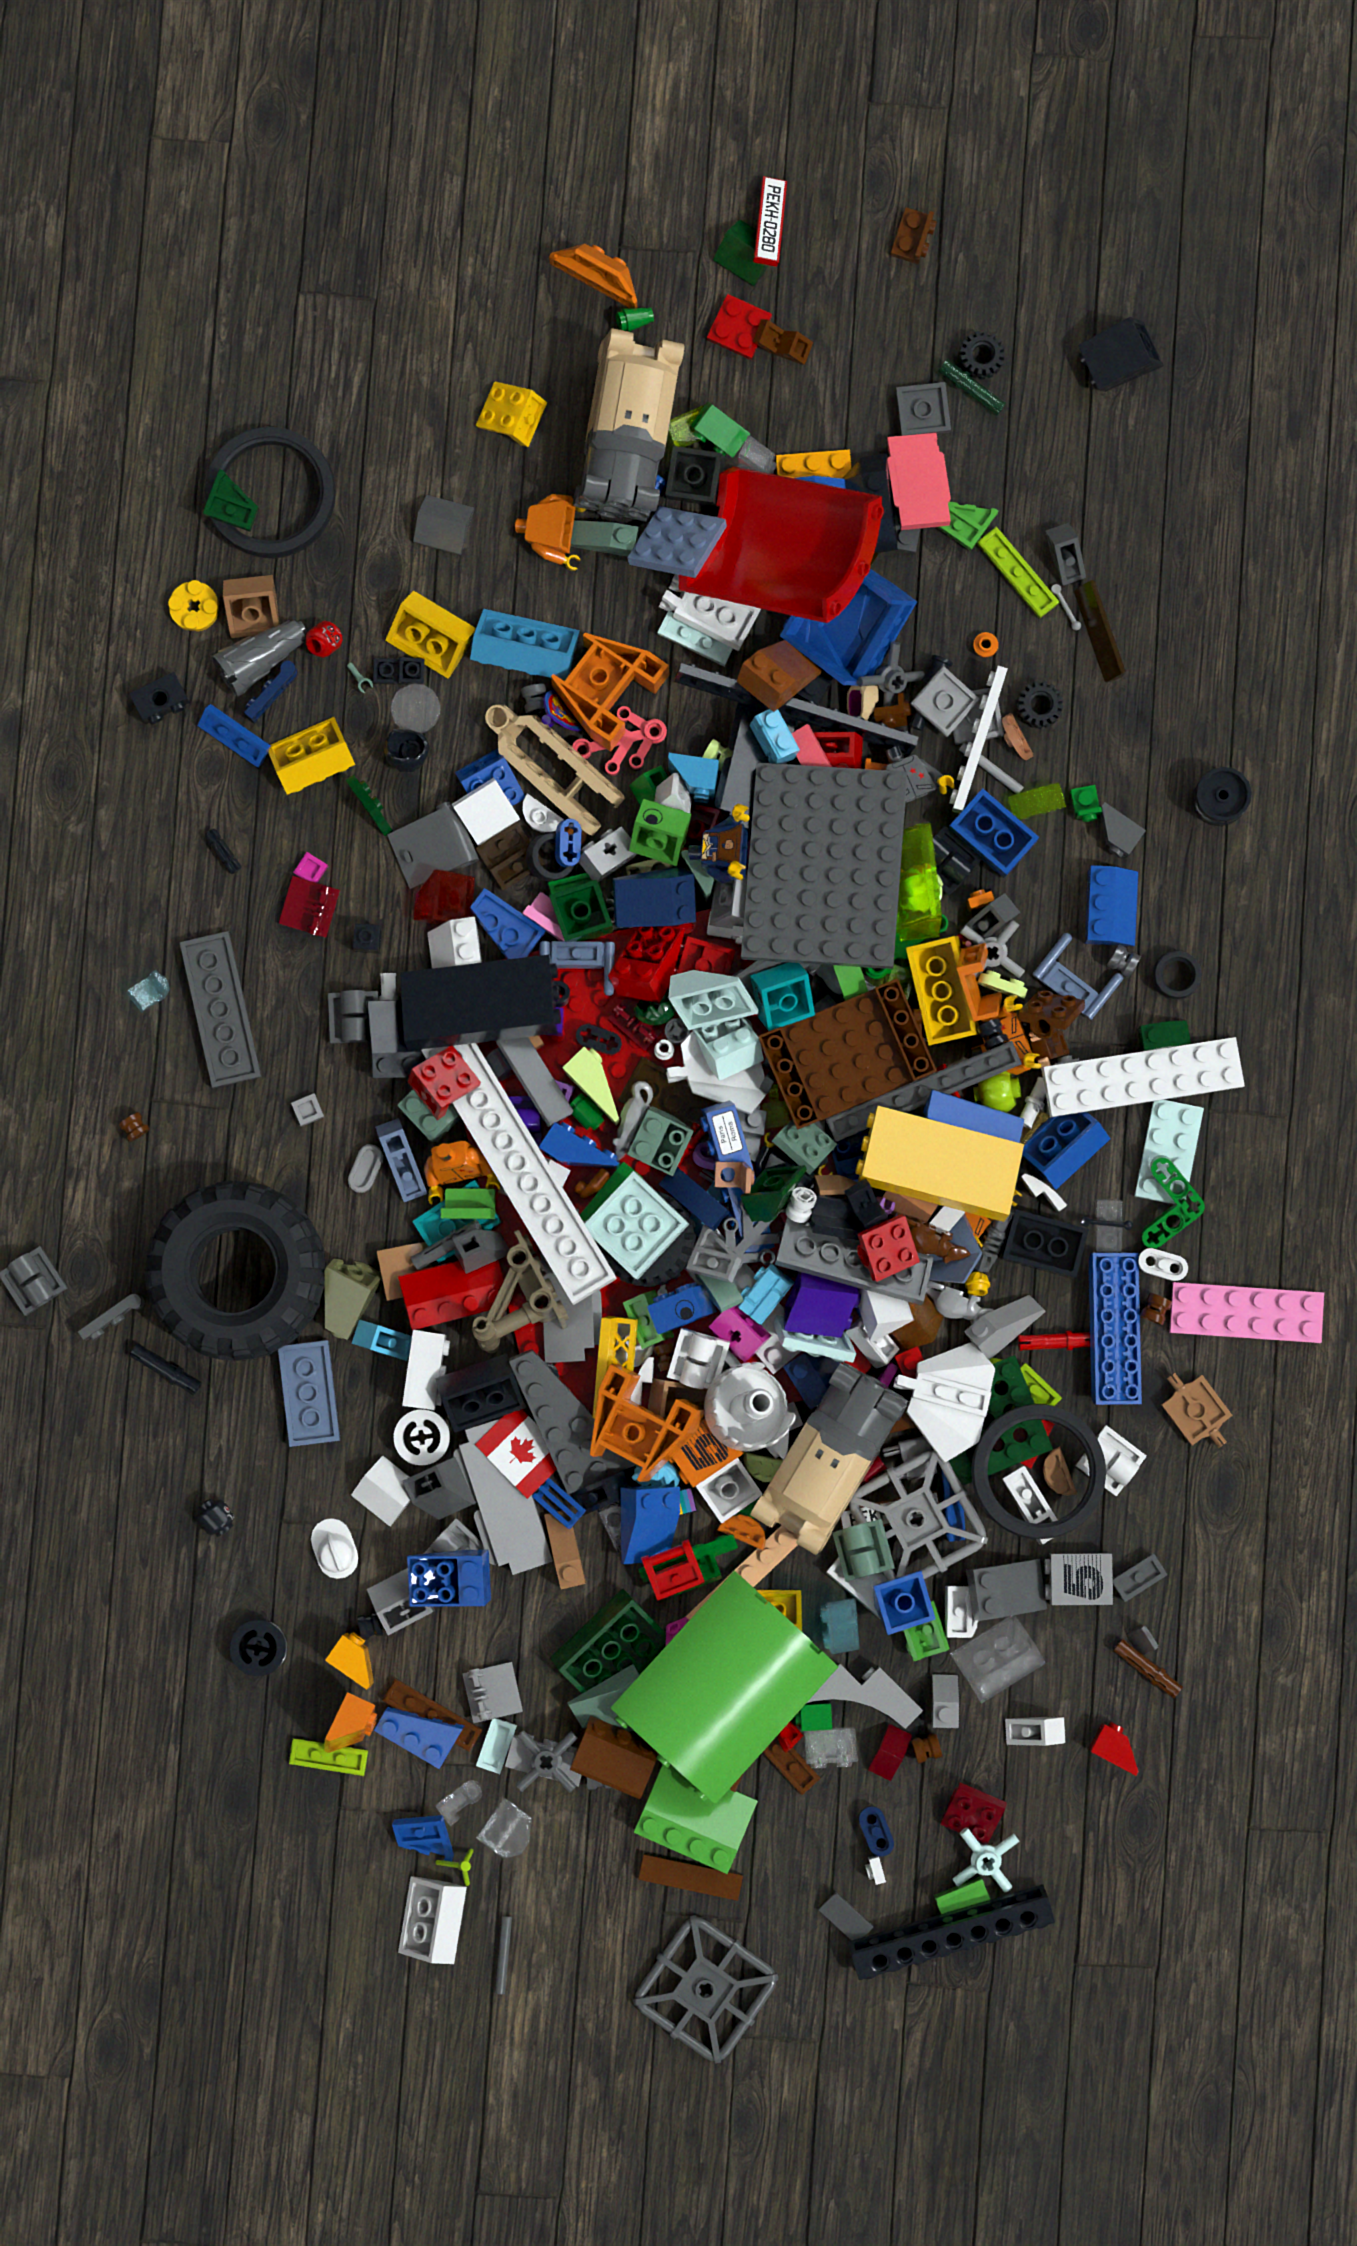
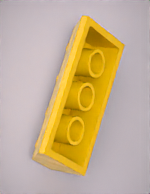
[906,936,979,1045]

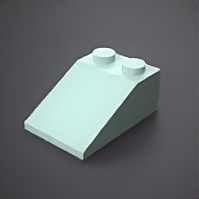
[668,970,758,1030]

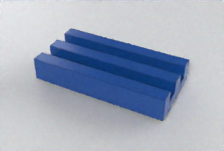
[532,1478,586,1530]

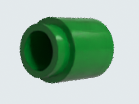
[570,1093,605,1130]

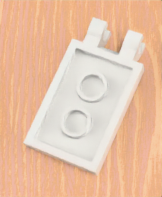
[659,574,761,651]

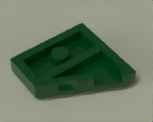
[203,469,259,532]
[346,774,393,836]

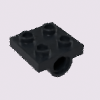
[912,826,982,896]

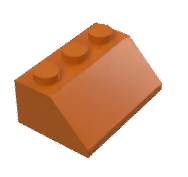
[324,1692,377,1753]

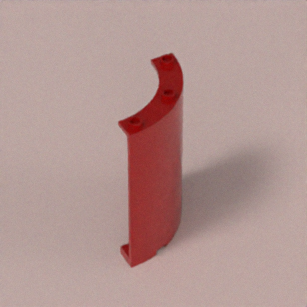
[678,466,884,623]

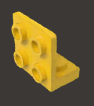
[476,382,547,447]

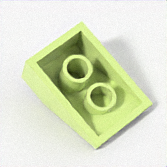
[562,1047,620,1126]

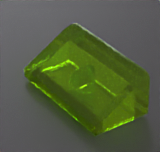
[668,405,704,447]

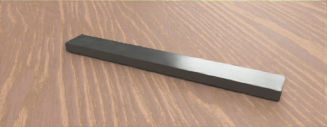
[826,1041,1022,1142]

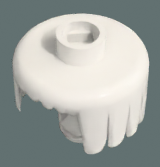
[704,1362,796,1451]

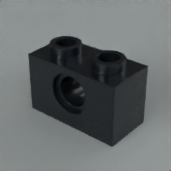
[129,672,190,725]

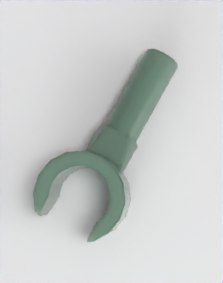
[347,662,373,694]

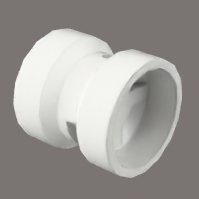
[786,1187,817,1223]

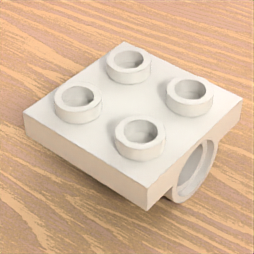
[667,1328,730,1389]
[1075,1425,1146,1496]

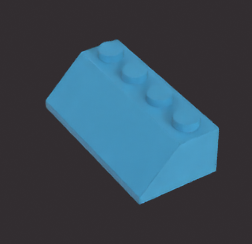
[470,609,580,681]

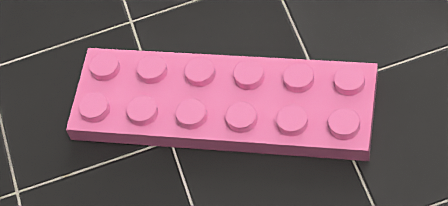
[1169,1282,1324,1343]

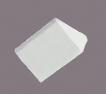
[858,1288,914,1342]
[351,1456,411,1526]
[696,1458,763,1523]

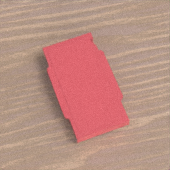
[887,433,951,530]

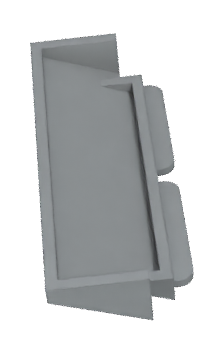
[540,1209,602,1363]
[454,1419,554,1575]

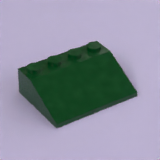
[550,1588,666,1694]

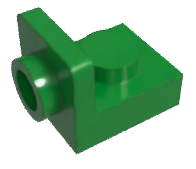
[1070,785,1102,822]

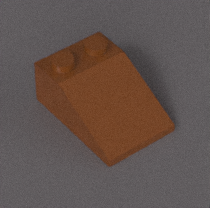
[737,640,822,712]

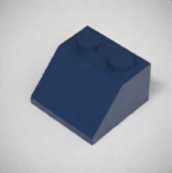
[783,1352,840,1410]

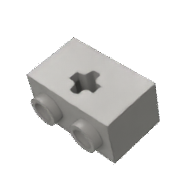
[578,826,636,882]

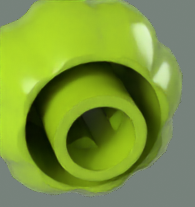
[973,1071,1021,1112]

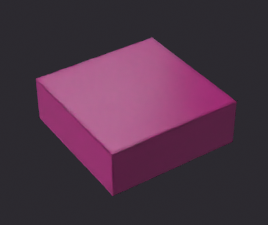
[293,852,328,883]

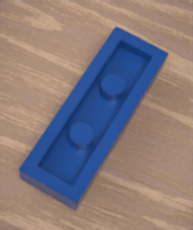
[197,704,271,767]

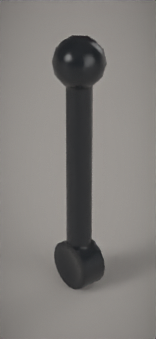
[1080,1216,1133,1230]

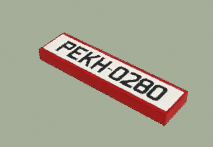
[753,176,787,267]

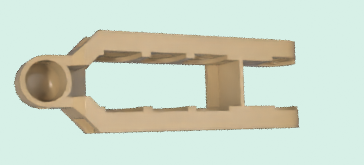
[485,704,625,836]

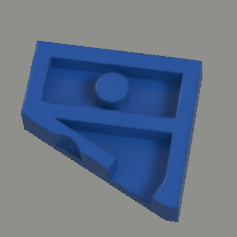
[392,1815,454,1861]

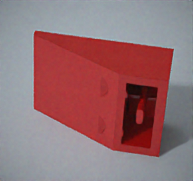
[813,732,863,769]
[608,926,685,1003]

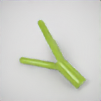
[435,1849,473,1886]

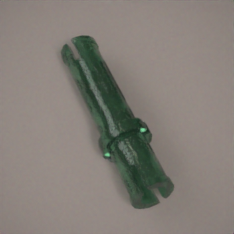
[938,359,1007,416]

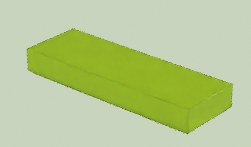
[289,1738,369,1776]

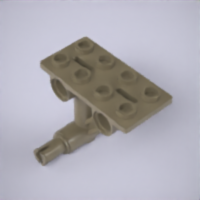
[472,1230,569,1353]

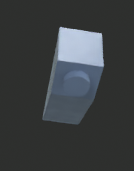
[375,1118,427,1202]

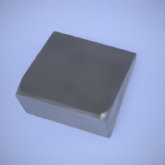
[1127,1625,1158,1655]

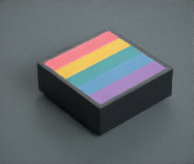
[679,1487,698,1516]

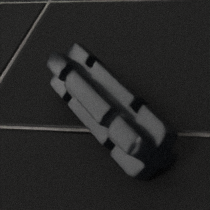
[205,829,241,874]

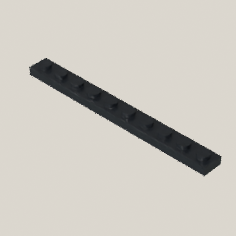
[674,663,918,755]

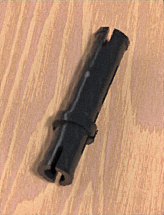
[130,1343,202,1396]

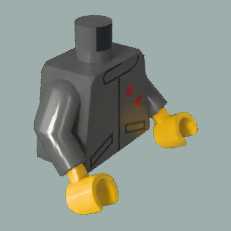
[881,746,954,804]

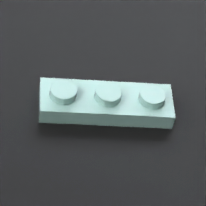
[658,611,733,666]

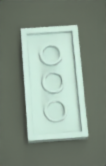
[1134,1100,1204,1205]

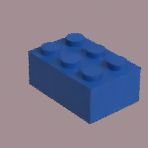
[949,788,1039,879]

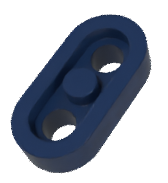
[859,1806,894,1856]

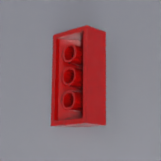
[398,1260,510,1330]

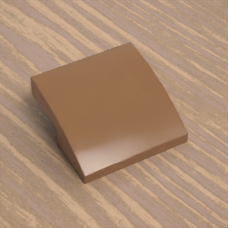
[377,1242,433,1301]

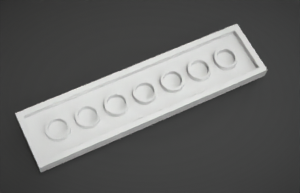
[1041,1037,1245,1117]

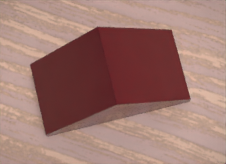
[868,1724,912,1781]

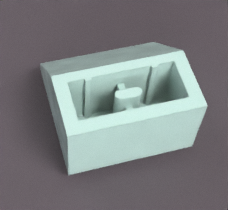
[693,1017,764,1081]

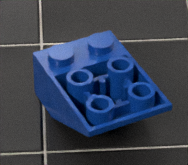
[538,1121,620,1169]
[407,1550,491,1607]

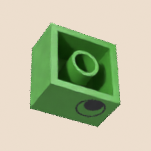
[629,799,691,866]

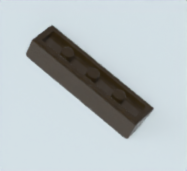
[1074,580,1126,682]

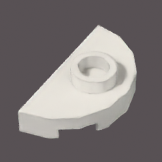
[523,794,564,833]

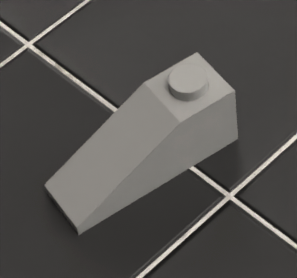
[964,1295,1045,1360]

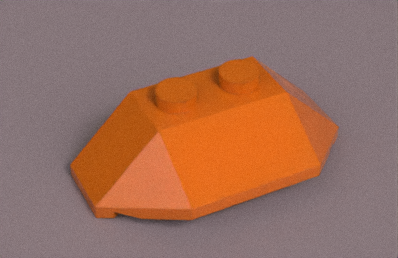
[549,244,637,308]

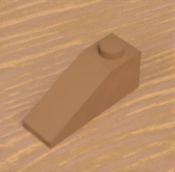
[544,1510,586,1589]

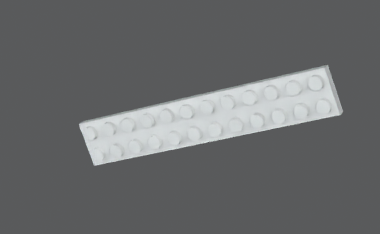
[421,1043,617,1305]

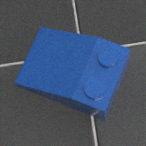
[621,1485,680,1564]

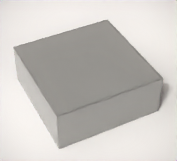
[291,1094,324,1127]

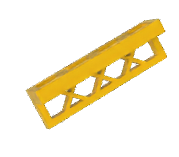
[593,1316,638,1419]

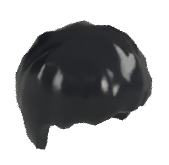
[384,729,430,772]

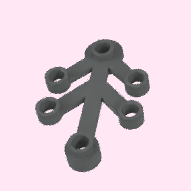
[722,1198,791,1269]

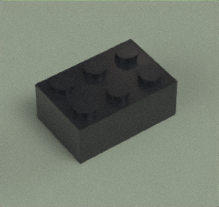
[1001,1209,1089,1279]

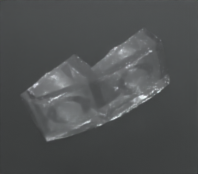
[1096,1199,1123,1252]

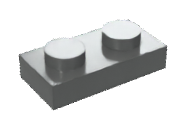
[1112,1553,1167,1602]

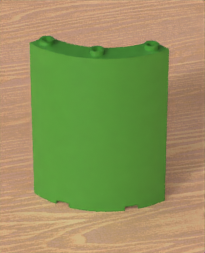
[611,1571,838,1804]

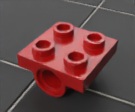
[857,1214,920,1282]

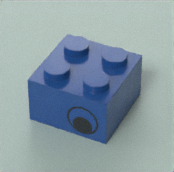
[647,1282,717,1335]

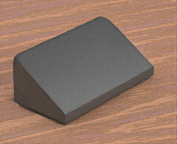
[818,1891,874,1940]

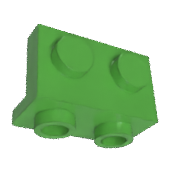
[902,1601,950,1661]

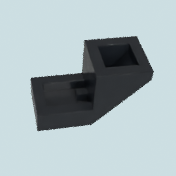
[844,1178,889,1231]

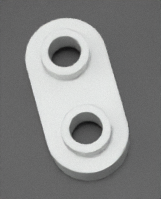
[1138,1248,1188,1281]

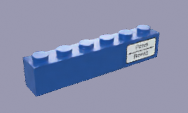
[700,1100,775,1253]

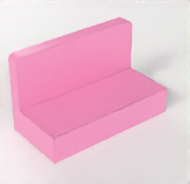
[523,892,564,941]

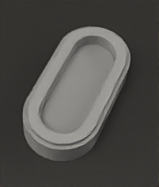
[348,1144,383,1193]

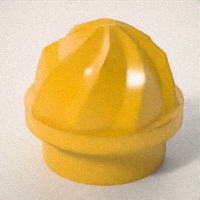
[965,1271,990,1296]

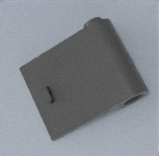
[387,802,479,889]

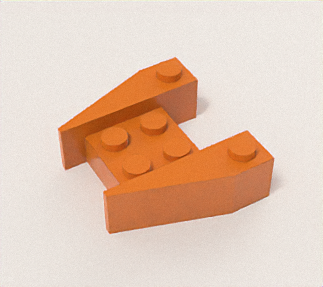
[551,633,669,751]
[590,1364,705,1482]

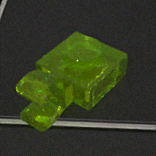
[762,1084,790,1129]

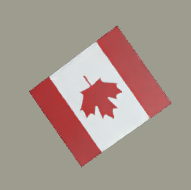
[475,1409,557,1499]

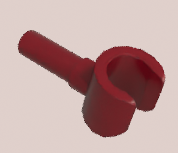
[957,933,971,948]

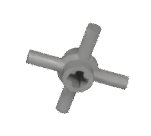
[960,919,1025,980]

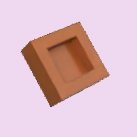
[966,889,994,912]

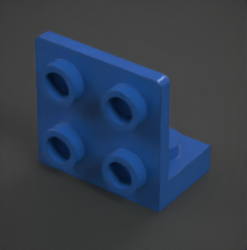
[455,748,525,806]

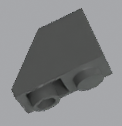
[452,1229,510,1274]

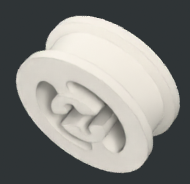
[394,1409,450,1465]

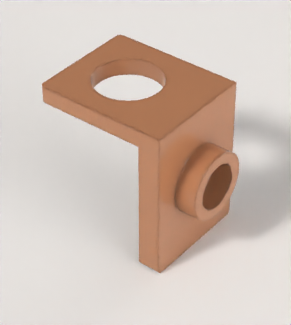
[714,1161,754,1193]

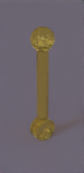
[1020,1112,1048,1145]

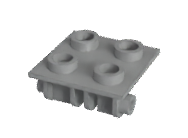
[463,1662,523,1723]

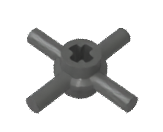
[857,641,925,707]
[515,1730,578,1793]

